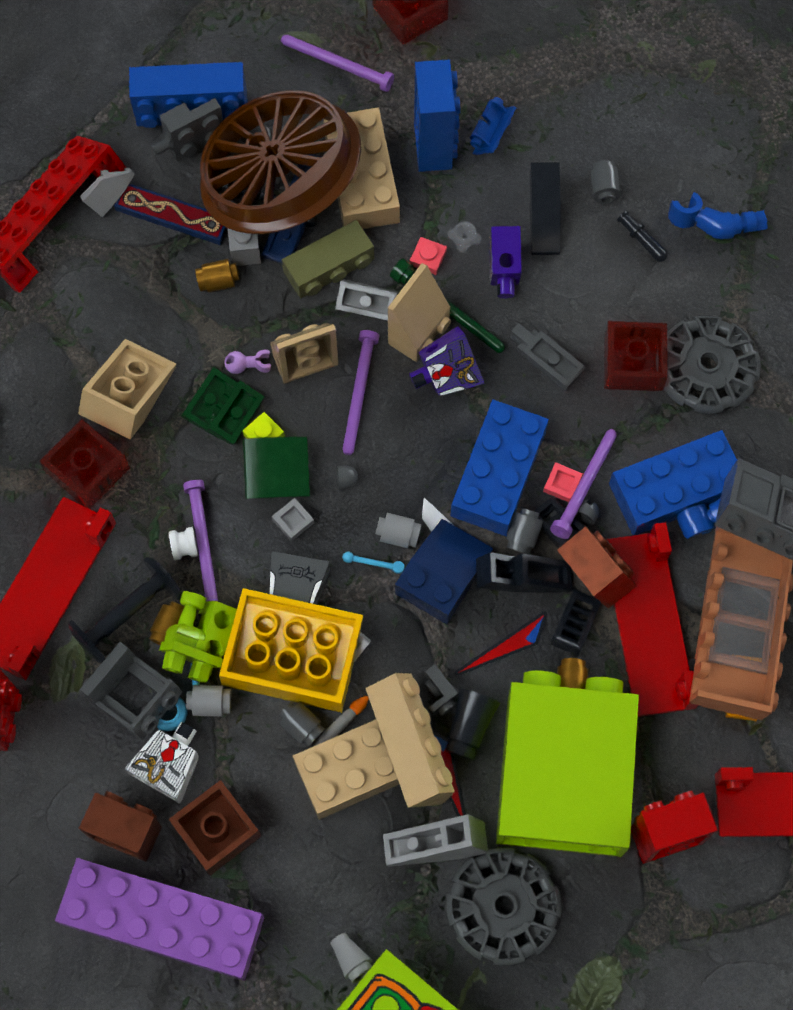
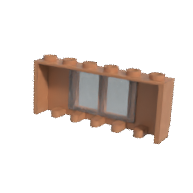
[689,526,793,720]

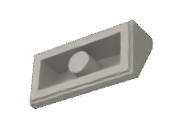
[335,279,399,321]

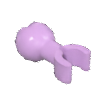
[224,349,271,374]

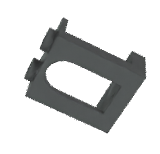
[79,642,182,741]

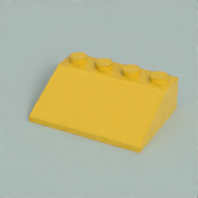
[219,588,363,713]

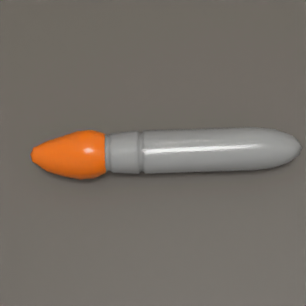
[313,696,369,746]

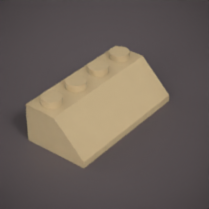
[365,673,455,808]

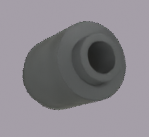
[590,160,621,205]
[506,508,543,555]
[279,701,326,748]

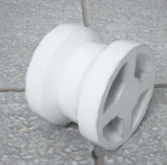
[169,527,198,561]

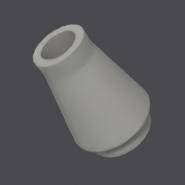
[330,933,372,984]

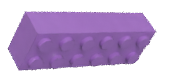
[55,858,264,981]

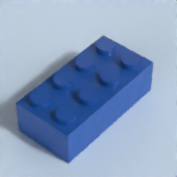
[414,60,460,172]
[129,62,247,128]
[450,399,549,536]
[609,430,737,535]

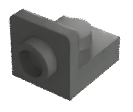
[424,664,458,718]

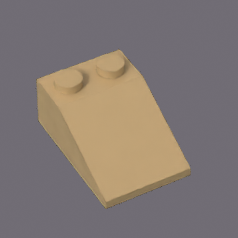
[388,263,451,362]
[270,323,338,384]
[78,339,176,439]

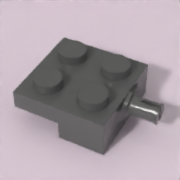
[150,98,223,161]

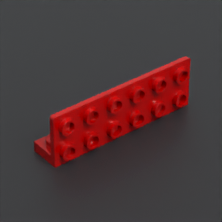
[0,136,127,293]
[0,497,116,681]
[607,522,698,717]
[715,767,793,837]

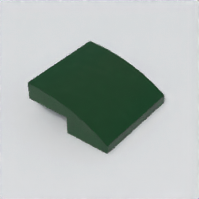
[181,367,265,445]
[243,437,310,499]

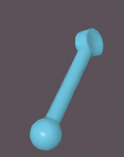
[342,551,404,574]

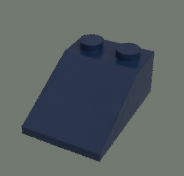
[395,519,493,624]

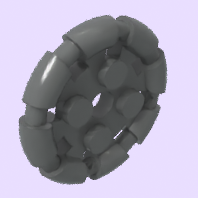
[655,315,761,414]
[446,848,562,966]

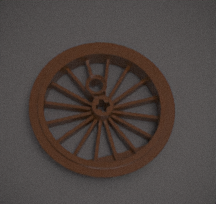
[200,90,361,234]

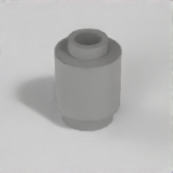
[375,513,421,548]
[186,685,232,717]

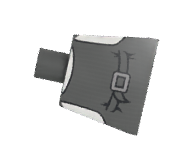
[270,551,330,605]

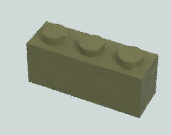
[282,220,374,299]

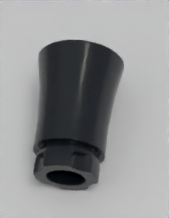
[446,689,501,761]

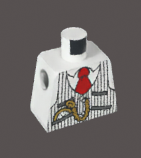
[125,722,199,804]

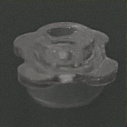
[448,221,481,253]

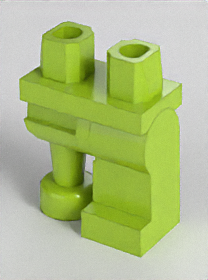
[159,591,237,683]

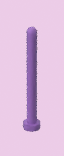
[281,35,394,92]
[342,330,380,455]
[550,429,617,539]
[183,480,218,602]

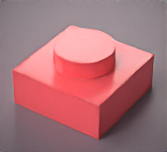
[410,237,447,275]
[543,462,583,502]

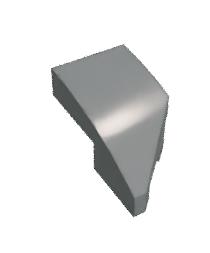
[80,168,135,217]

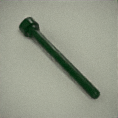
[390,258,505,353]

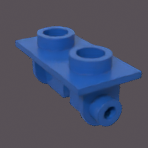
[470,97,516,155]

